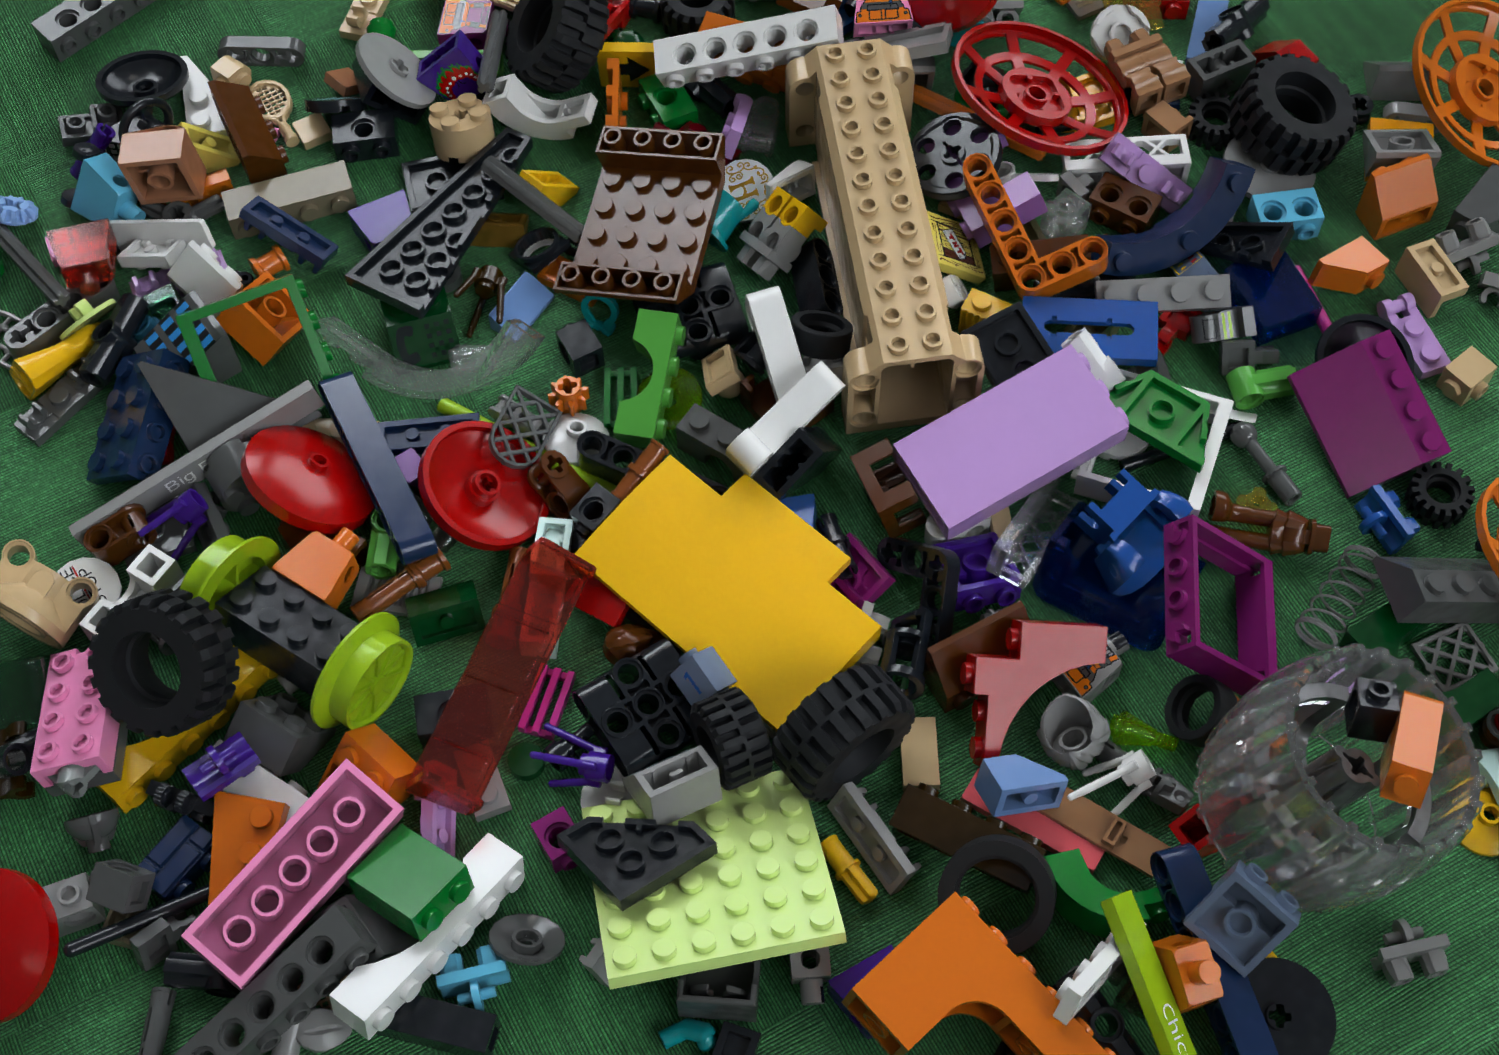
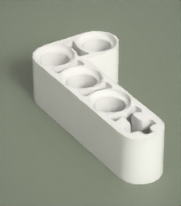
[745,286,806,403]
[725,361,846,478]

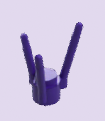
[138,488,209,561]
[529,723,615,788]

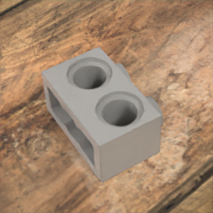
[42,872,106,938]

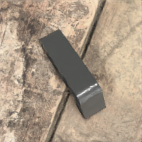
[4,251,120,360]

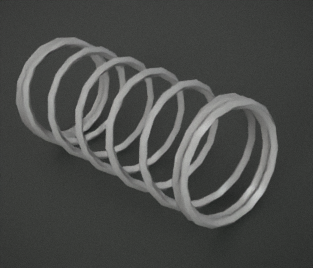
[1294,545,1379,651]

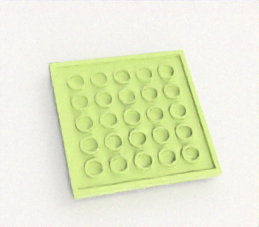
[581,770,847,990]

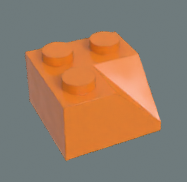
[216,271,309,366]

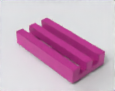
[518,663,576,741]

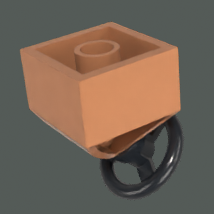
[117,97,207,205]

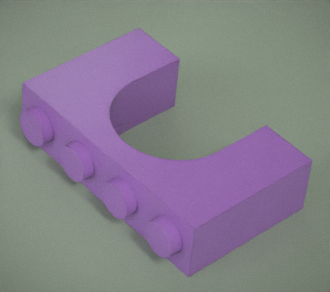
[923,113,1048,249]

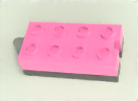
[30,647,128,798]

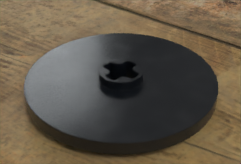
[1247,957,1336,1055]

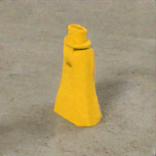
[9,322,101,401]

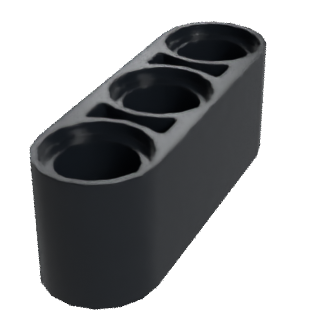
[790,238,843,316]

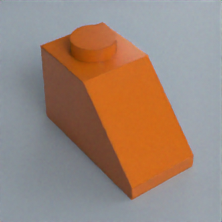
[1307,236,1390,295]

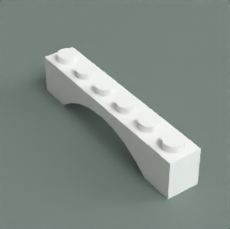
[329,833,525,1041]

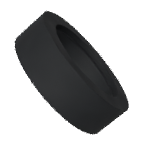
[937,834,1057,954]

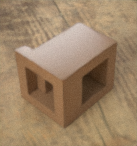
[1141,100,1194,153]

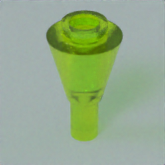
[1109,709,1178,752]

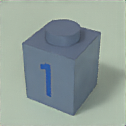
[670,646,737,706]

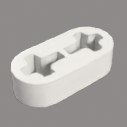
[943,274,969,309]

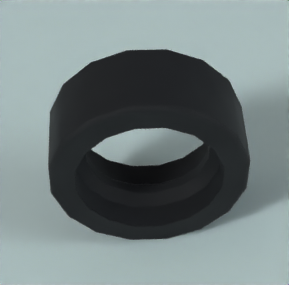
[791,310,853,360]
[1164,674,1238,748]

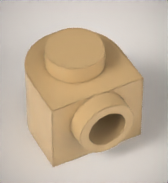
[210,55,252,86]

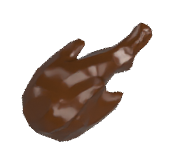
[602,624,667,665]

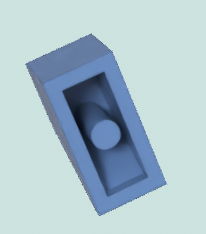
[974,754,1069,818]

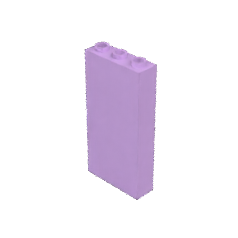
[892,344,1129,541]

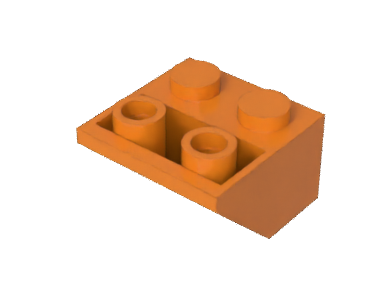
[1355,153,1439,241]
[316,723,424,804]

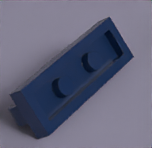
[239,195,339,274]
[378,412,481,456]

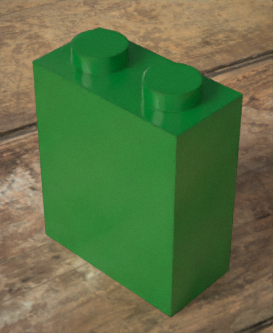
[346,824,475,942]

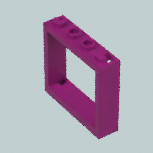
[1163,514,1279,699]

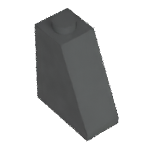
[1445,164,1499,240]

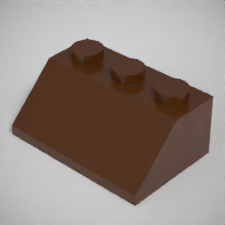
[207,80,289,184]
[923,600,1029,713]

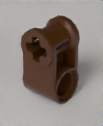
[527,450,590,519]
[83,503,158,566]

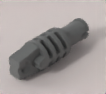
[1094,739,1194,816]

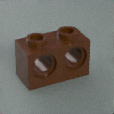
[1085,172,1163,235]

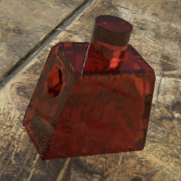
[46,218,117,296]

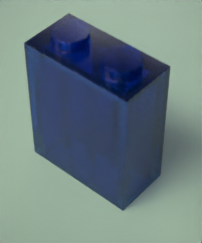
[1224,251,1323,346]

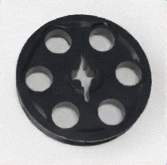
[911,112,1003,201]

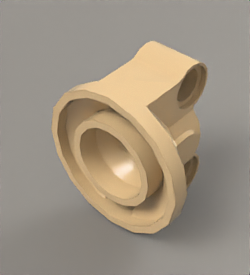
[0,539,99,650]

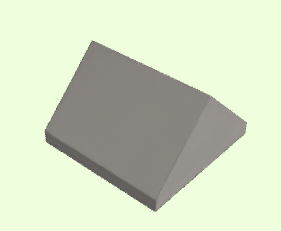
[1363,61,1442,101]
[1362,129,1442,177]

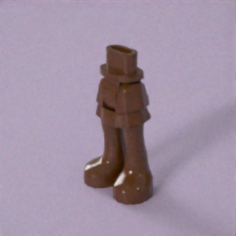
[1208,490,1332,556]

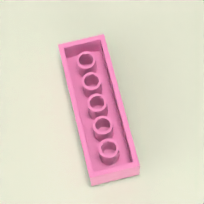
[181,758,404,992]

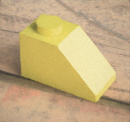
[178,121,240,174]

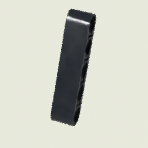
[576,430,729,496]

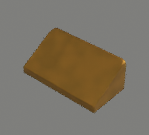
[470,213,529,248]

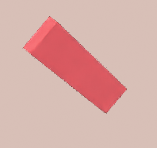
[960,768,1106,875]

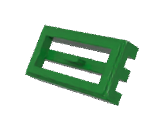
[604,367,638,430]

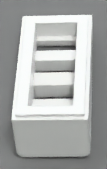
[765,160,816,201]

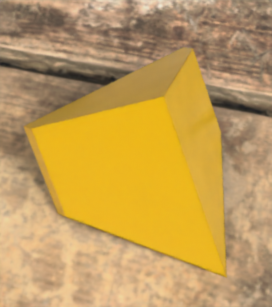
[519,170,580,207]

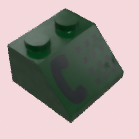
[380,287,464,375]

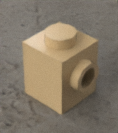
[1436,346,1497,407]

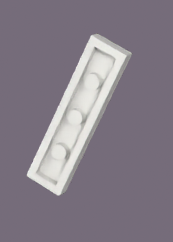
[1053,922,1147,1025]

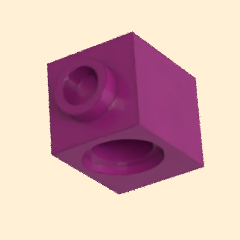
[530,806,578,874]

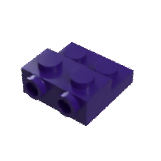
[933,532,1023,614]

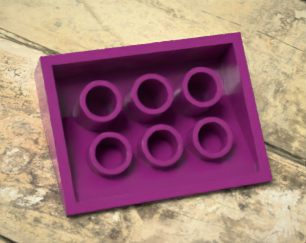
[1287,329,1452,498]

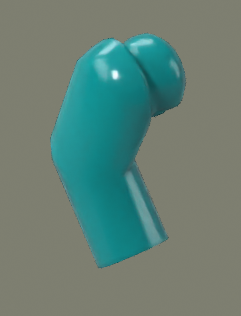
[658,1018,718,1052]

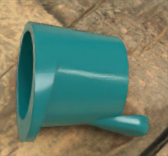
[708,190,759,252]

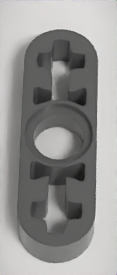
[217,36,306,67]

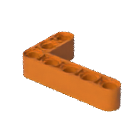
[962,153,1108,300]

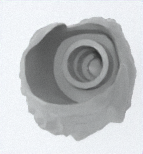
[1036,693,1111,771]

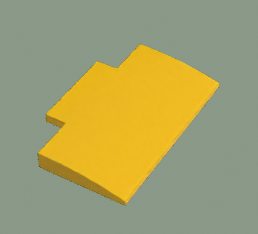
[573,455,882,732]

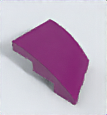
[830,532,896,610]

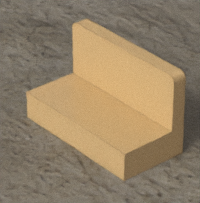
[1395,238,1469,319]

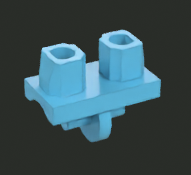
[435,945,512,1012]

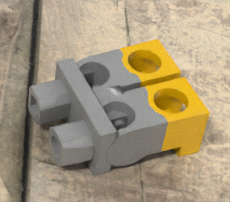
[736,186,828,282]

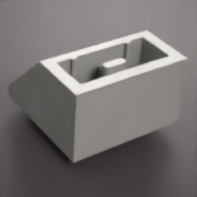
[622,745,723,825]

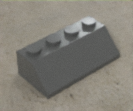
[1372,556,1499,623]

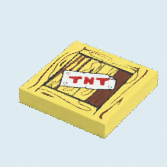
[927,211,986,285]

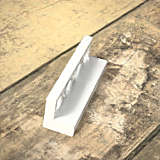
[1061,134,1192,189]

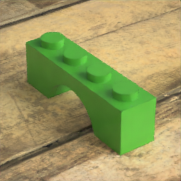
[613,308,686,448]

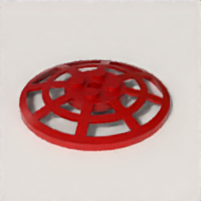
[951,21,1129,156]

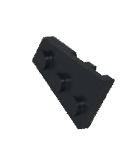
[1199,222,1295,272]

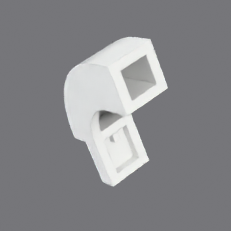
[482,74,598,140]

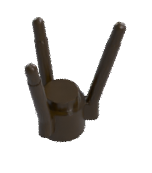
[453,265,508,338]

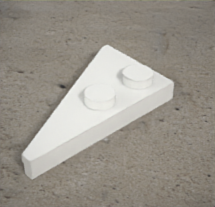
[180,55,229,137]

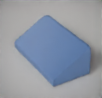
[488,271,555,343]

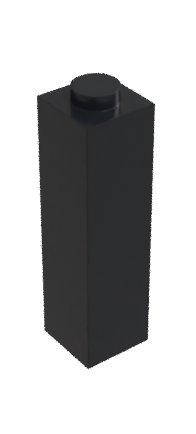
[375,995,502,1055]

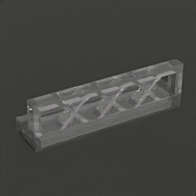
[986,475,1082,590]

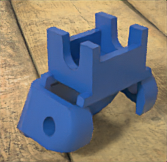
[1073,468,1193,598]

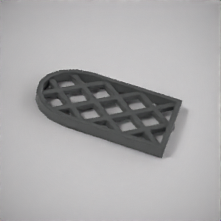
[488,384,563,469]

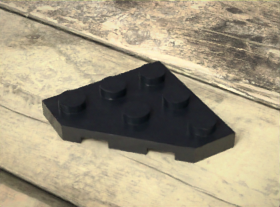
[557,816,718,911]

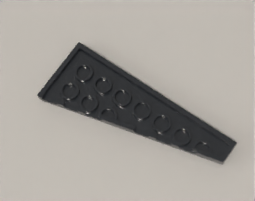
[345,127,533,319]

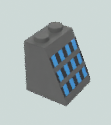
[133,290,243,383]

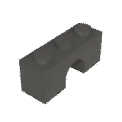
[676,403,755,482]

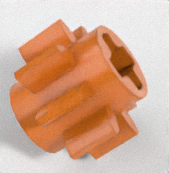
[547,375,590,417]

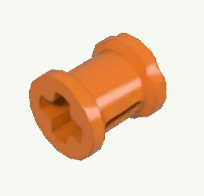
[248,244,291,278]

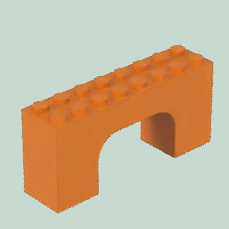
[841,891,1116,1055]

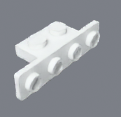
[104,218,216,270]

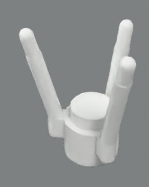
[1067,749,1157,816]

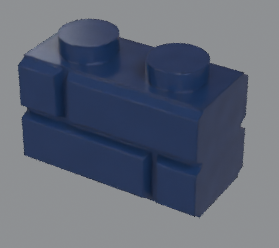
[138,815,212,902]

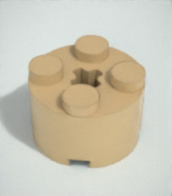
[428,93,496,163]

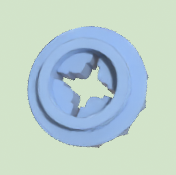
[0,195,39,226]

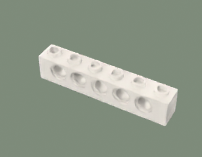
[653,4,844,88]

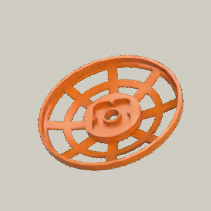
[1412,0,1499,167]

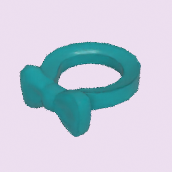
[581,296,620,336]

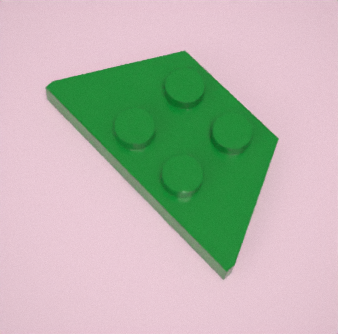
[1109,369,1210,473]

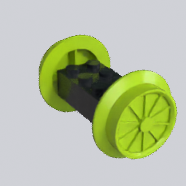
[180,535,413,730]

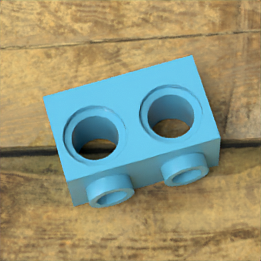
[1246,187,1325,240]

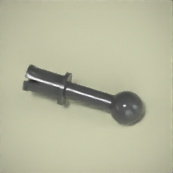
[1230,421,1303,506]

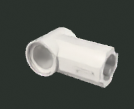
[1061,327,1126,391]

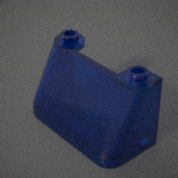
[1033,501,1206,652]

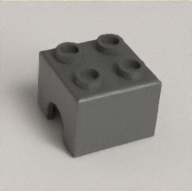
[676,960,761,1022]

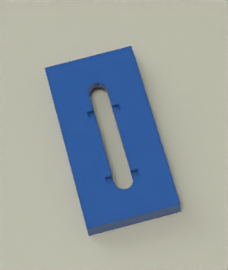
[1022,296,1158,367]

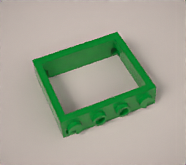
[175,274,340,410]

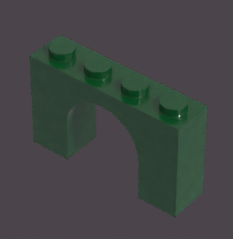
[1338,602,1499,755]

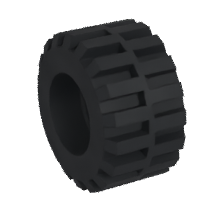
[660,0,735,37]
[690,687,773,791]

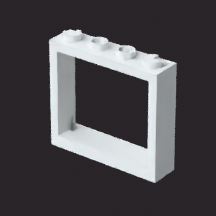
[1070,369,1234,517]

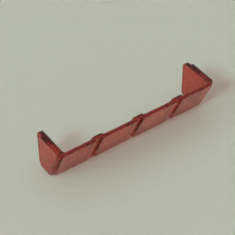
[405,537,597,815]

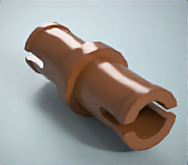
[611,438,670,501]

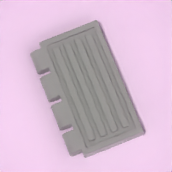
[844,22,953,60]

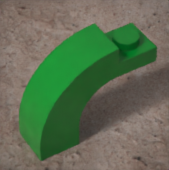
[1044,849,1169,938]

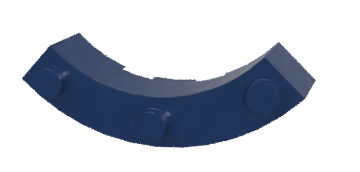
[1091,156,1256,276]

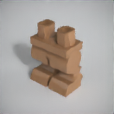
[1104,28,1191,117]

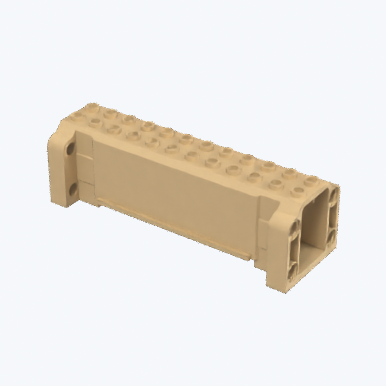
[785,38,985,434]

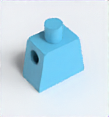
[70,153,146,228]

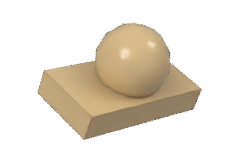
[701,344,744,399]

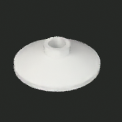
[542,413,610,465]

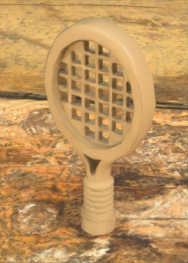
[249,79,300,148]

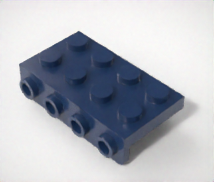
[86,348,190,485]

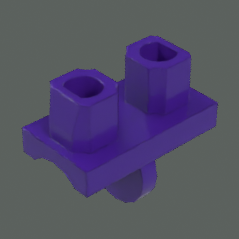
[181,731,262,802]

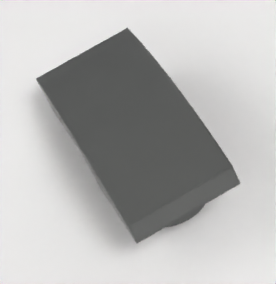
[58,103,123,147]

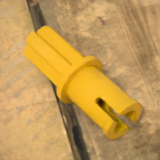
[821,834,878,905]

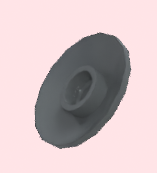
[489,913,565,966]

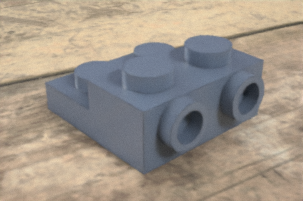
[1183,859,1302,978]

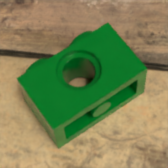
[636,74,698,130]

